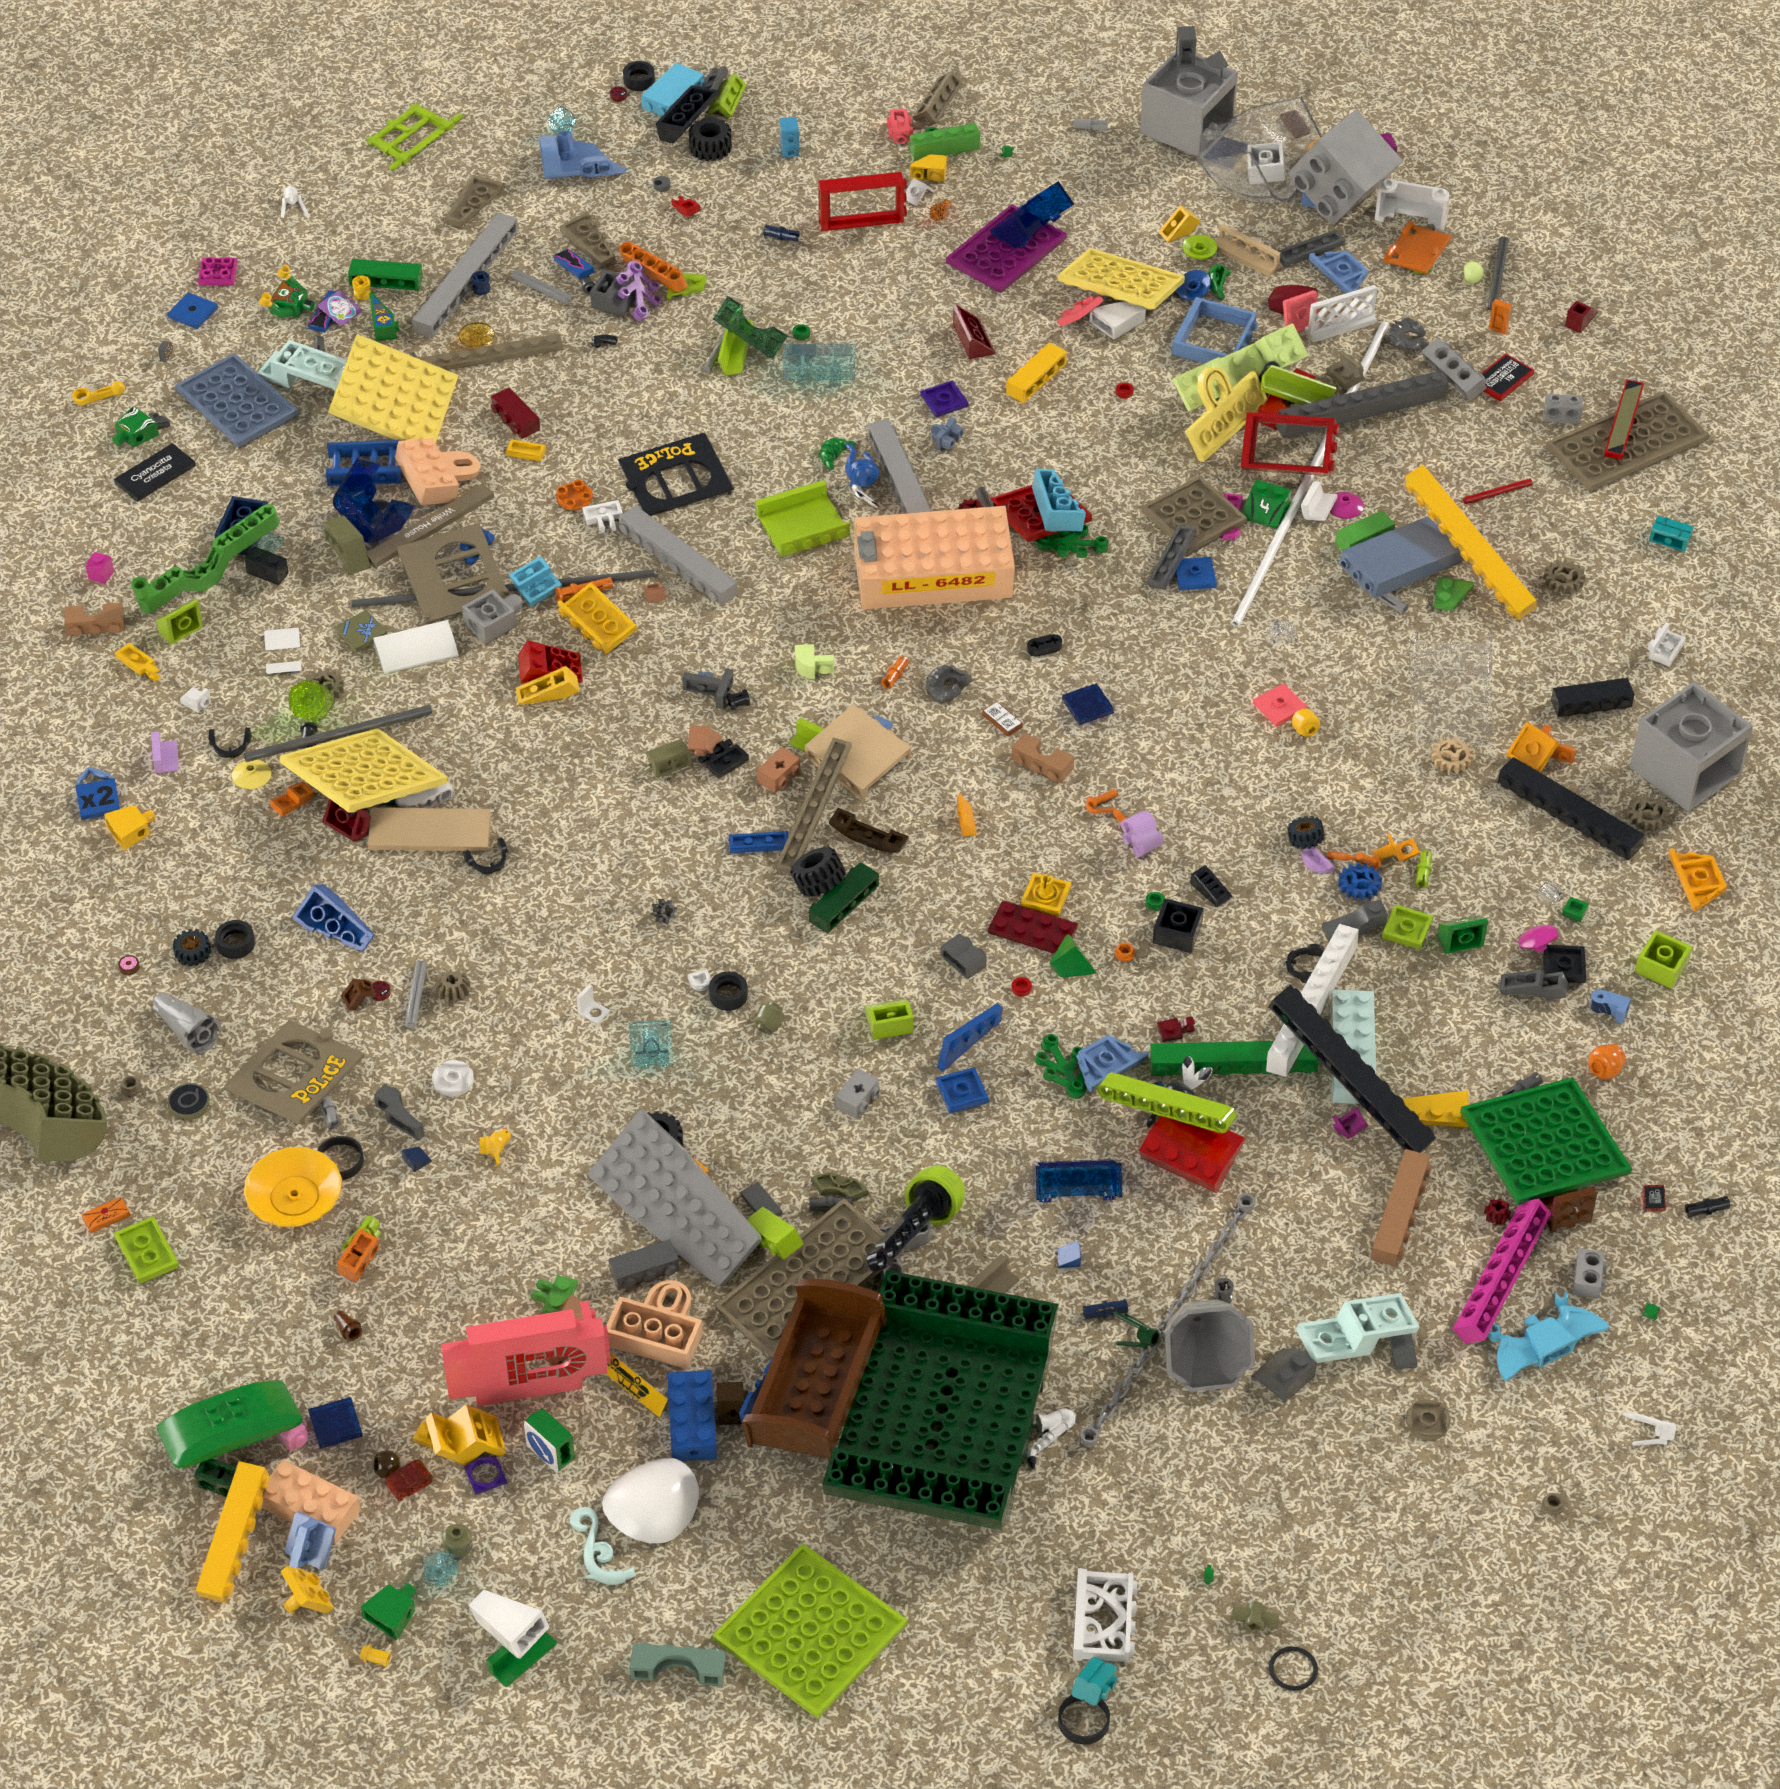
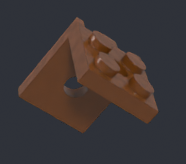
[1540,1187,1598,1233]

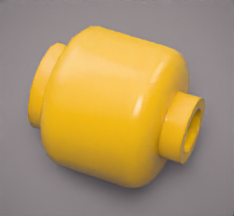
[1292,708,1321,737]

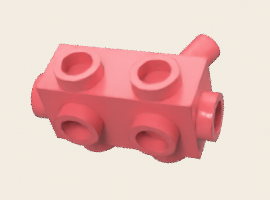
[887,109,913,144]

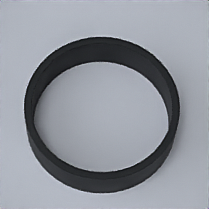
[317,1136,364,1180]
[1058,1695,1110,1745]

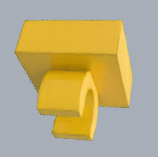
[413,1421,433,1449]

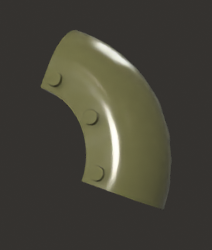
[0,1043,107,1162]

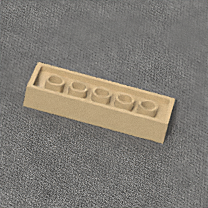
[368,807,491,851]

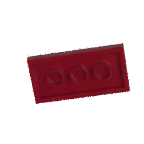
[988,900,1078,954]

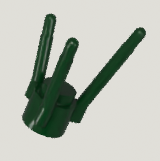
[1113,1312,1160,1350]

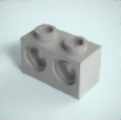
[1543,394,1583,424]
[1572,1248,1608,1299]

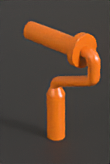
[1085,789,1127,822]
[1327,851,1381,870]

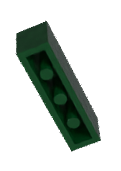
[808,862,879,934]

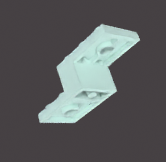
[1296,1293,1419,1363]

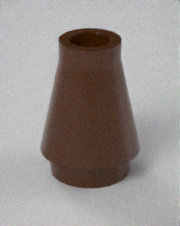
[333,1311,362,1341]

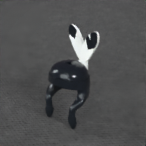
[1147,1056,1212,1127]

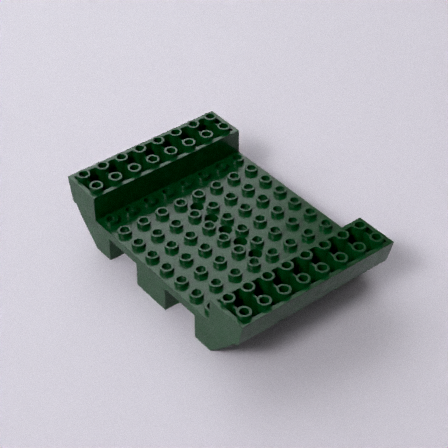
[822,1270,1058,1531]

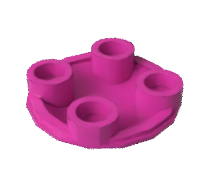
[1518,925,1559,952]

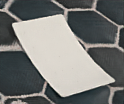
[264,628,301,674]

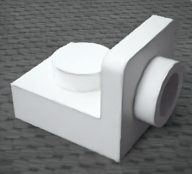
[180,687,211,713]

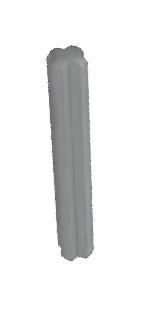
[512,269,572,305]
[405,960,427,1028]

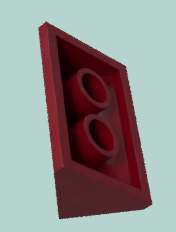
[953,304,996,359]

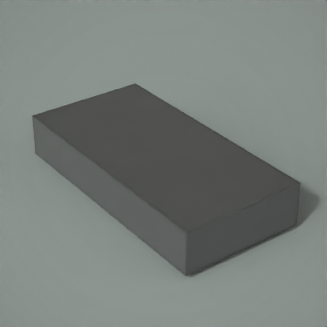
[740,1182,782,1217]
[1389,1333,1417,1369]

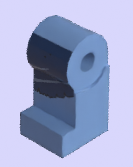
[1590,989,1631,1024]

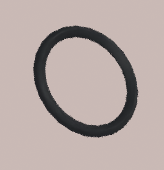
[1269,1646,1318,1691]

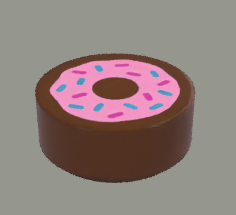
[118,955,140,975]

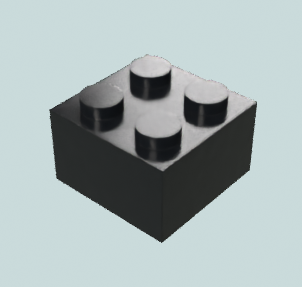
[1152,898,1204,953]

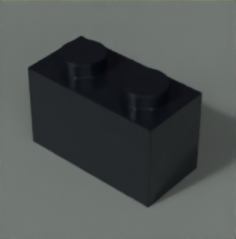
[244,546,289,585]

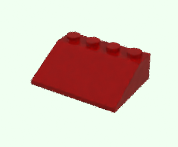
[1139,1116,1246,1193]

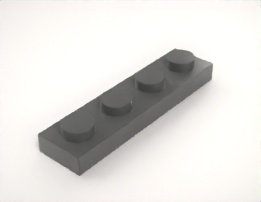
[1278,230,1345,267]
[1147,524,1197,590]

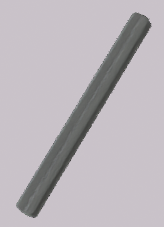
[1487,236,1509,310]

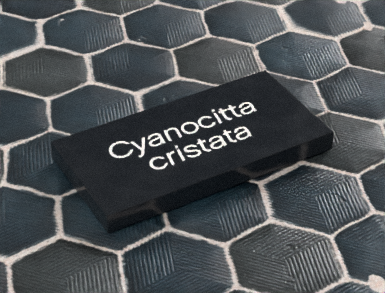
[114,443,196,502]

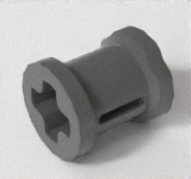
[1213,1278,1234,1304]

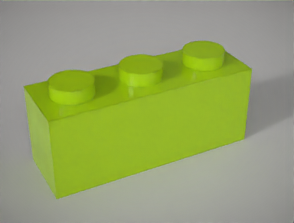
[747,1207,804,1259]

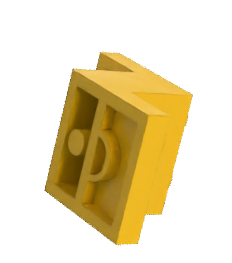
[425,1404,507,1465]

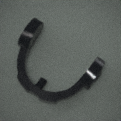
[208,727,252,758]
[463,837,508,874]
[1286,943,1324,984]

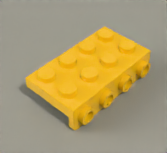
[557,583,638,655]

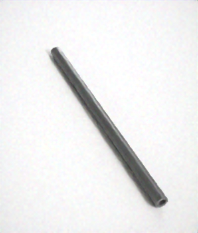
[244,705,432,762]

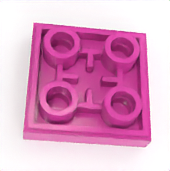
[198,257,238,286]

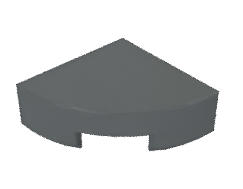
[1204,51,1229,69]
[149,413,170,428]

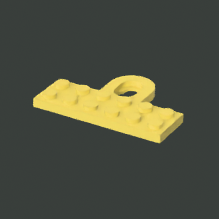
[1185,367,1267,462]

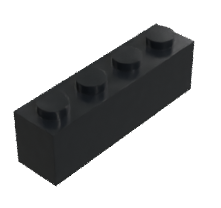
[1551,678,1635,717]

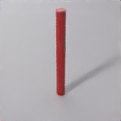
[1463,478,1532,504]

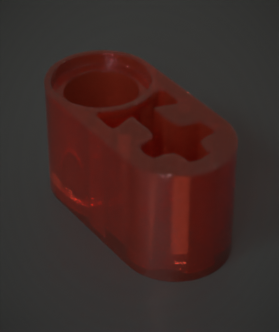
[385,1459,433,1501]

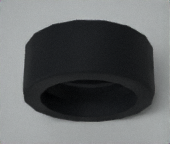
[623,61,655,91]
[215,920,255,959]
[708,971,748,1011]

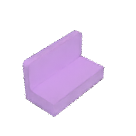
[151,732,179,774]

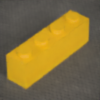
[1006,342,1067,403]

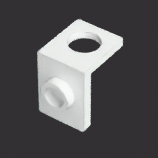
[906,178,935,206]
[577,984,610,1024]

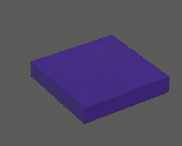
[920,380,969,418]

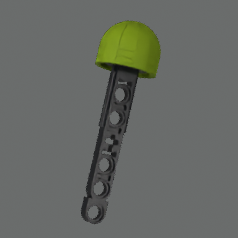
[867,1165,965,1272]

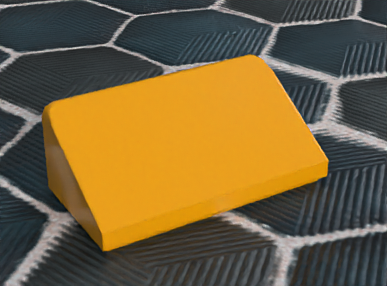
[957,794,977,836]

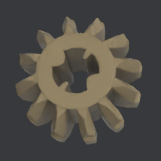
[435,969,471,1004]

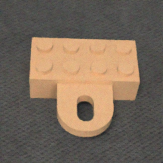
[395,438,480,505]
[607,1280,703,1370]

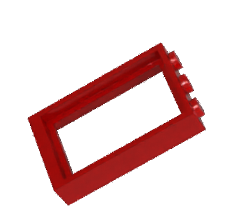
[818,172,907,231]
[1241,412,1339,476]

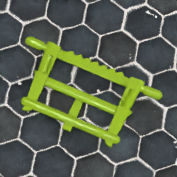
[366,104,463,171]

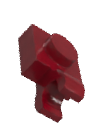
[1157,1017,1195,1042]

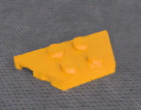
[1668,848,1727,912]

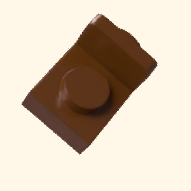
[341,978,377,1011]

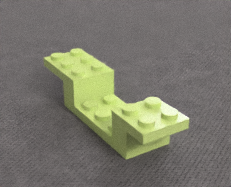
[1172,323,1309,412]

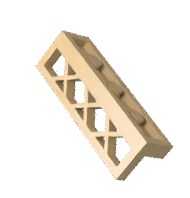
[1215,224,1281,277]

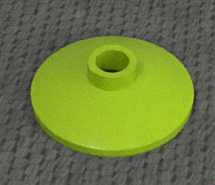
[1182,235,1217,260]

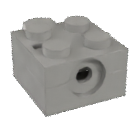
[462,589,522,644]

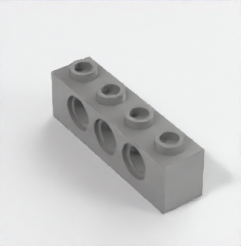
[1421,337,1486,401]

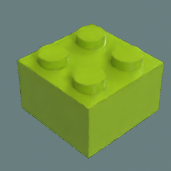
[1635,930,1693,989]

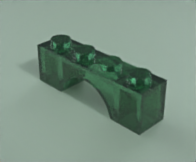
[713,296,788,359]

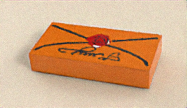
[82,1197,131,1233]

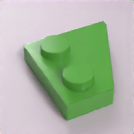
[1434,577,1475,611]

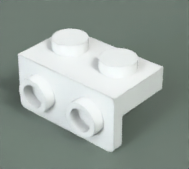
[1648,622,1686,667]

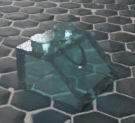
[629,1020,673,1068]

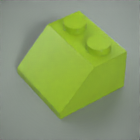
[156,599,203,645]

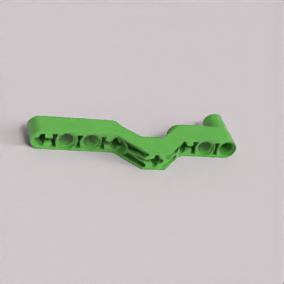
[131,504,280,614]

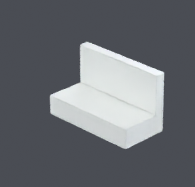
[1301,481,1337,521]

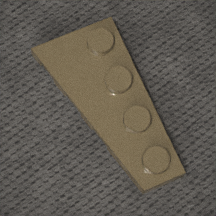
[445,175,505,227]
[560,212,615,268]

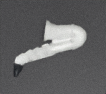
[1027,1408,1076,1469]

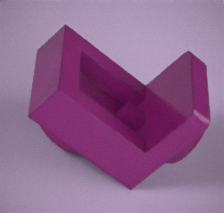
[1332,1107,1369,1139]

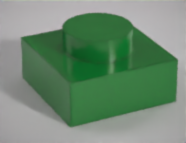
[1562,897,1589,923]

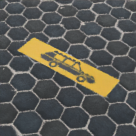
[605,1351,668,1418]

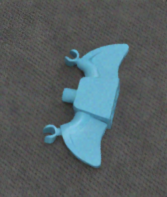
[1488,1292,1609,1381]

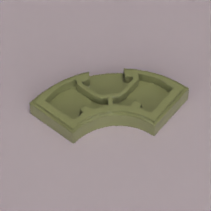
[811,1173,869,1201]

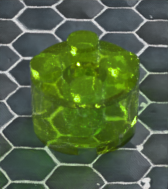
[288,680,333,721]

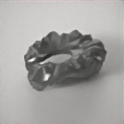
[1388,317,1429,351]
[926,665,973,702]

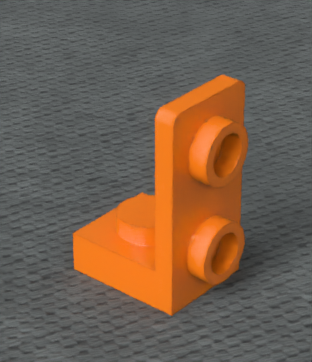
[1542,724,1576,764]

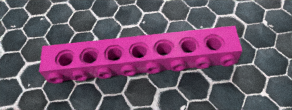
[1453,1199,1551,1343]

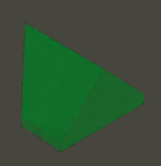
[1049,935,1097,977]

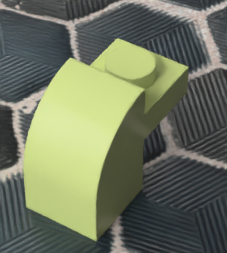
[795,644,834,679]

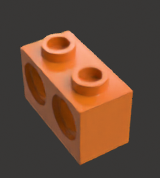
[337,1229,379,1283]

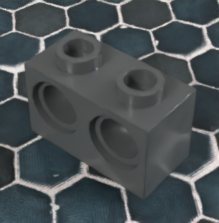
[1175,26,1197,67]

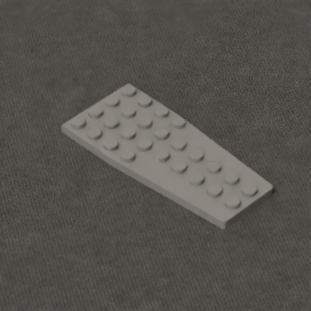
[587,1109,762,1286]

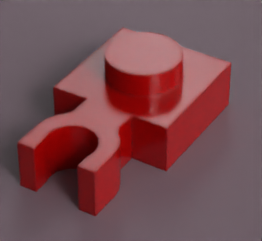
[671,195,701,217]

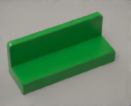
[486,1632,557,1687]

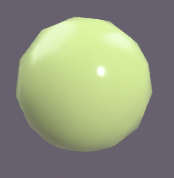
[1464,261,1484,284]

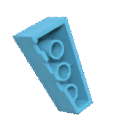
[1032,469,1086,532]

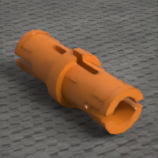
[881,656,909,689]

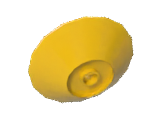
[244,1147,342,1227]

